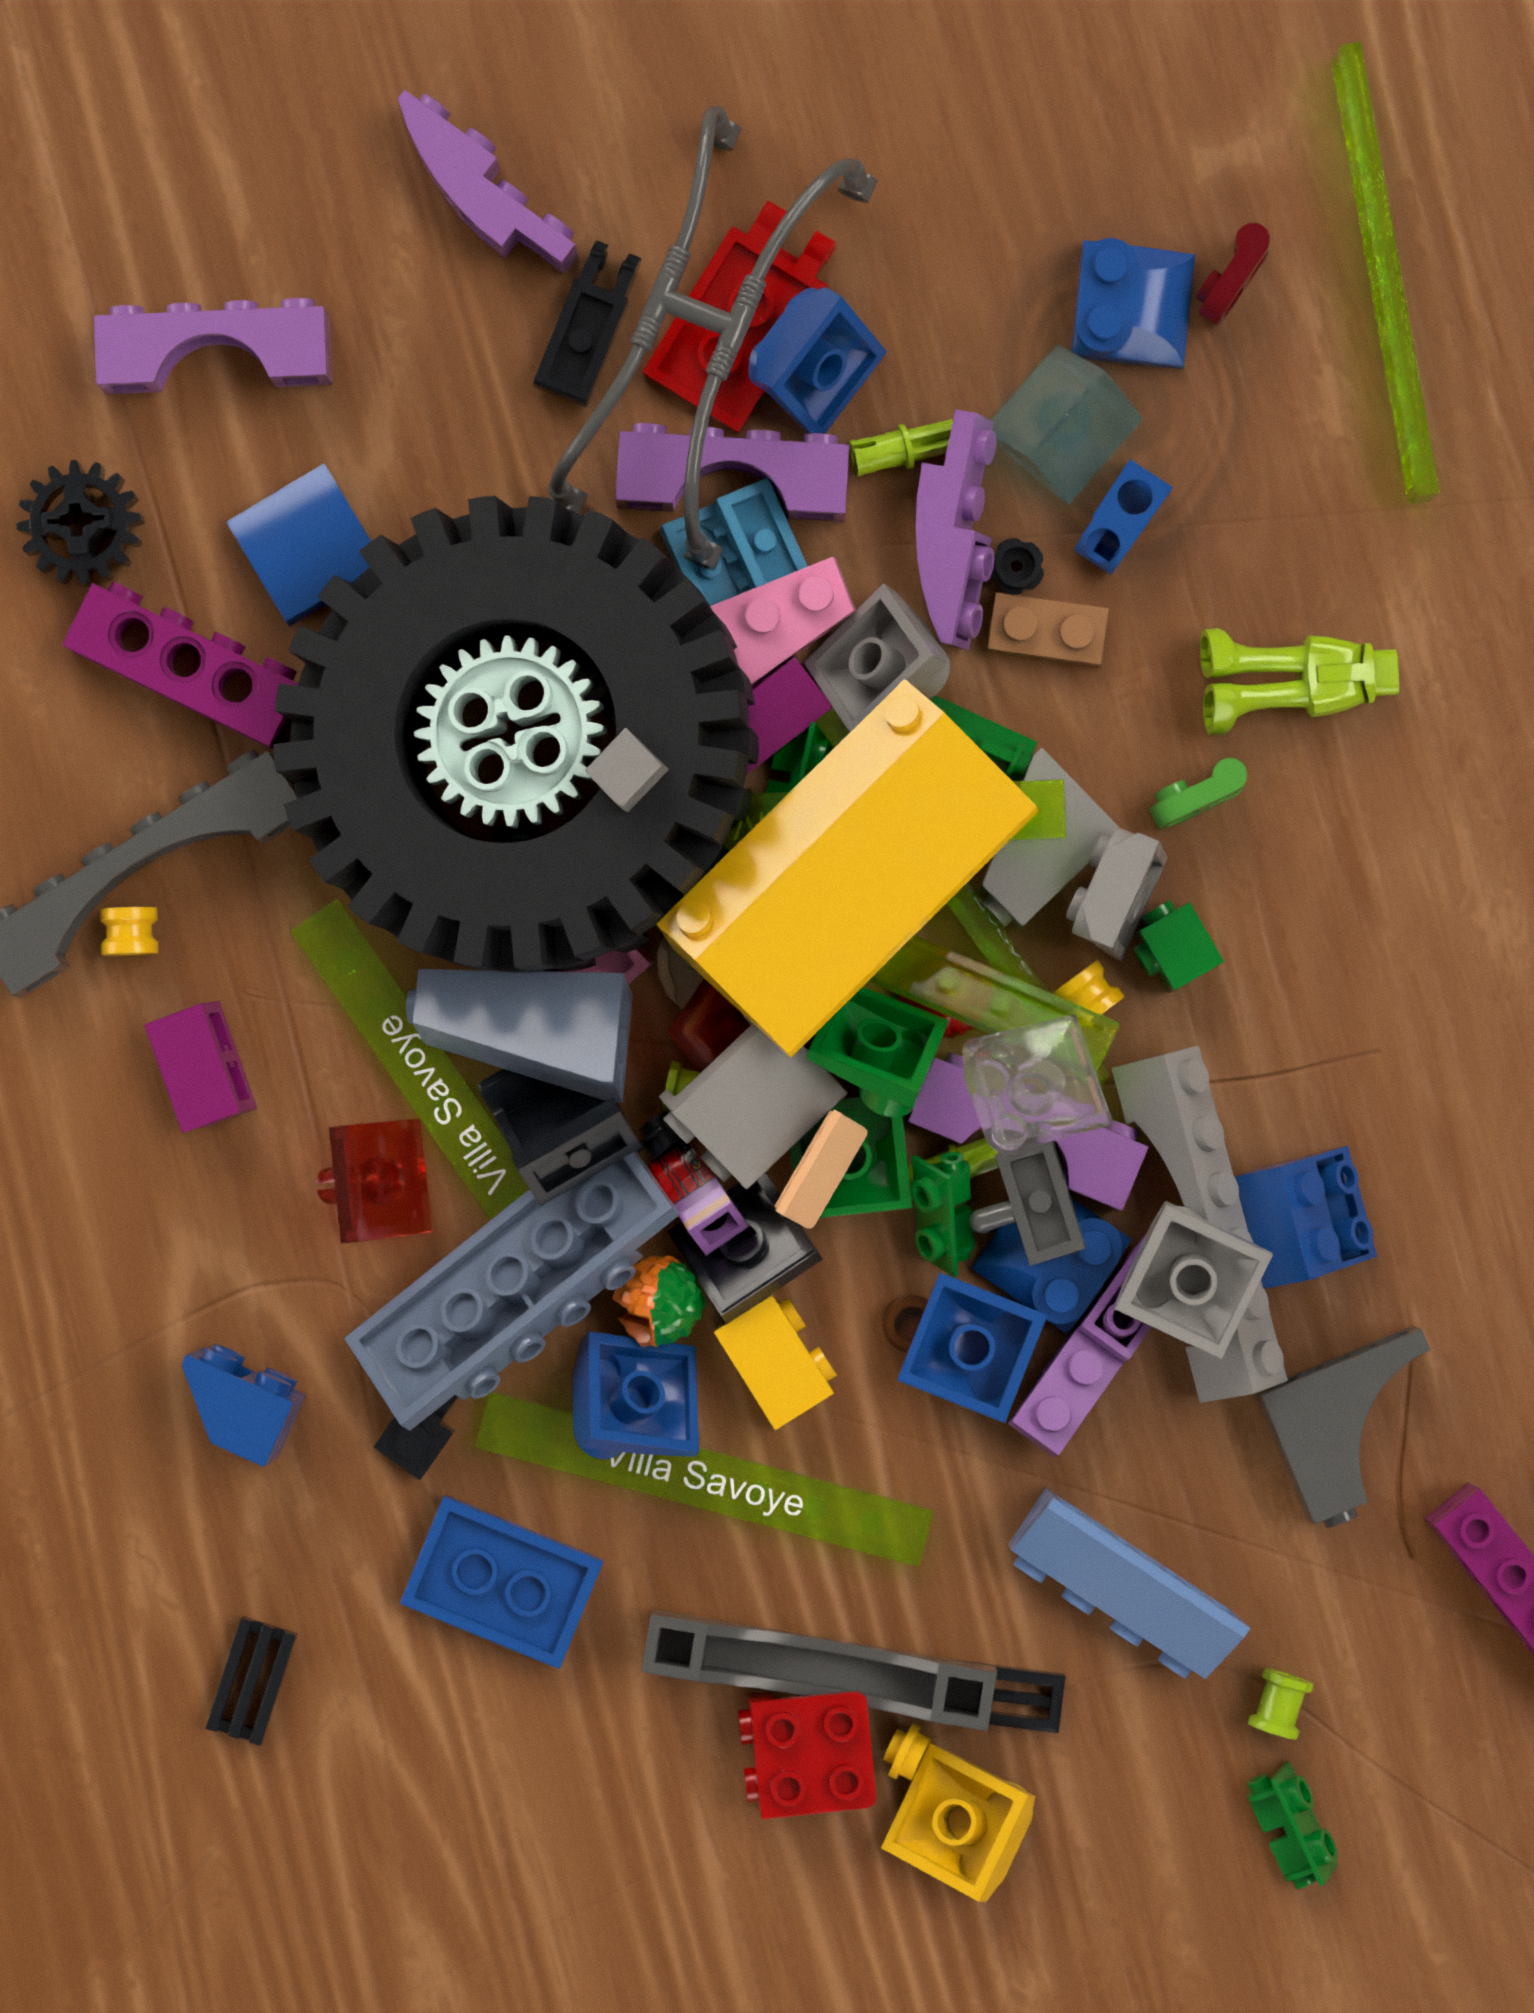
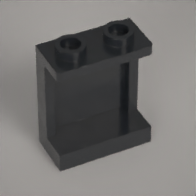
[477,1069,642,1206]

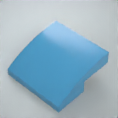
[659,478,808,606]

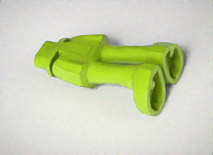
[1200,628,1399,735]

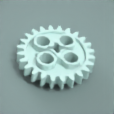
[414,636,607,829]

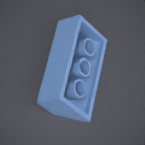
[1008,1487,1250,1679]

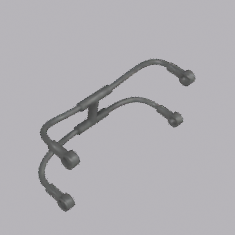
[548,106,878,570]

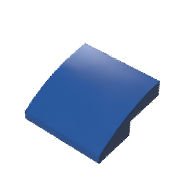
[227,463,371,627]

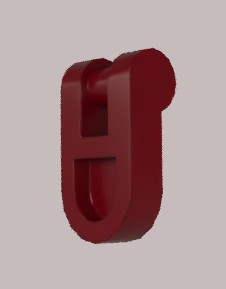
[1195,223,1270,326]

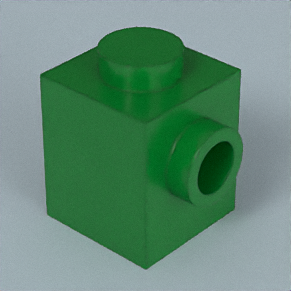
[1133,900,1225,992]

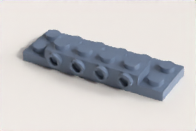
[344,1151,680,1431]

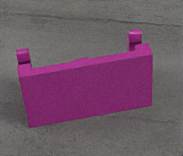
[747,656,833,774]
[144,1001,257,1133]

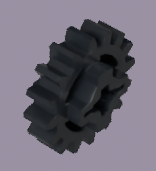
[16,460,145,587]

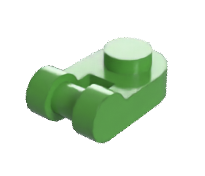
[1148,758,1247,831]

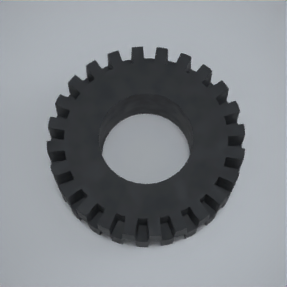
[273,496,759,973]

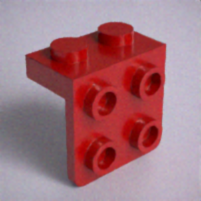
[738,1691,876,1820]

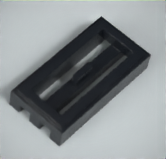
[205,1616,298,1746]
[952,1659,1066,1733]

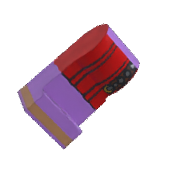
[649,1142,749,1255]

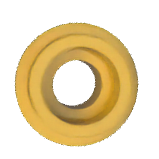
[883,1723,931,1781]

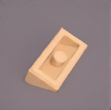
[774,1109,867,1229]

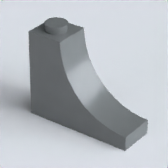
[1255,1326,1430,1528]

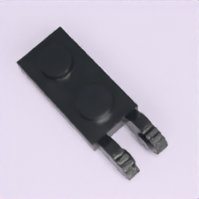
[533,240,642,408]

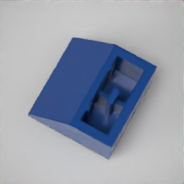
[1234,1146,1377,1289]
[182,1344,306,1467]

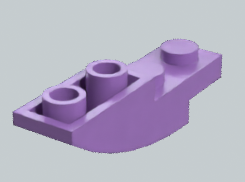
[398,90,578,274]
[916,409,997,651]
[1007,1234,1152,1458]

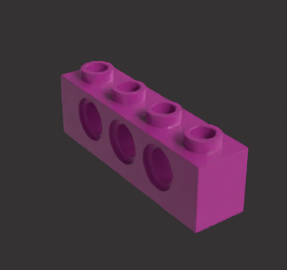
[62,581,298,750]
[1424,1483,1534,1656]

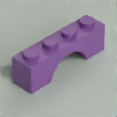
[94,298,332,394]
[615,423,849,522]
[906,1052,1148,1211]

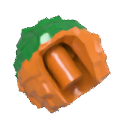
[612,1255,706,1347]

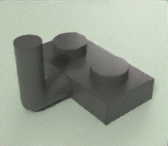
[969,1137,1087,1266]

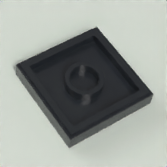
[667,1172,823,1324]

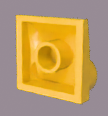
[881,1743,1036,1902]

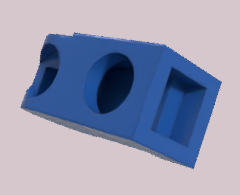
[1073,459,1173,575]

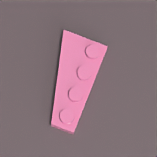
[710,557,856,686]

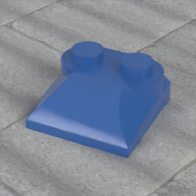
[1070,238,1195,369]
[748,287,887,434]
[971,1198,1131,1334]
[897,1272,1048,1423]
[572,1331,699,1460]

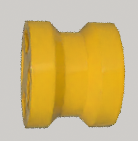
[99,907,159,956]
[1052,960,1125,1030]

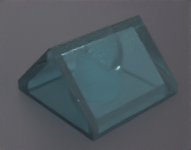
[991,344,1143,505]

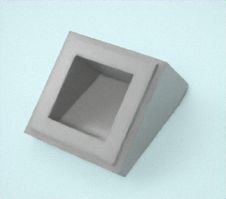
[585,728,669,812]

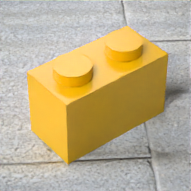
[714,1293,837,1430]

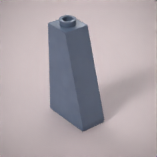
[406,969,633,1103]

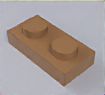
[987,593,1109,667]

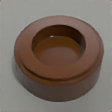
[882,1294,928,1352]

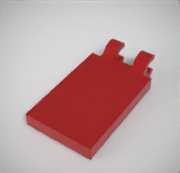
[642,200,837,435]

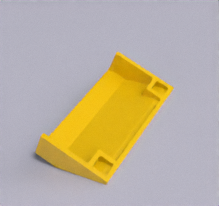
[656,679,1039,1058]

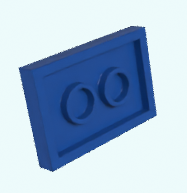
[399,1494,604,1669]

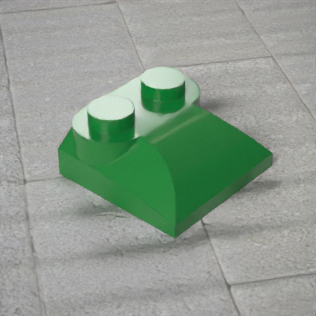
[806,987,949,1117]
[790,1097,913,1218]

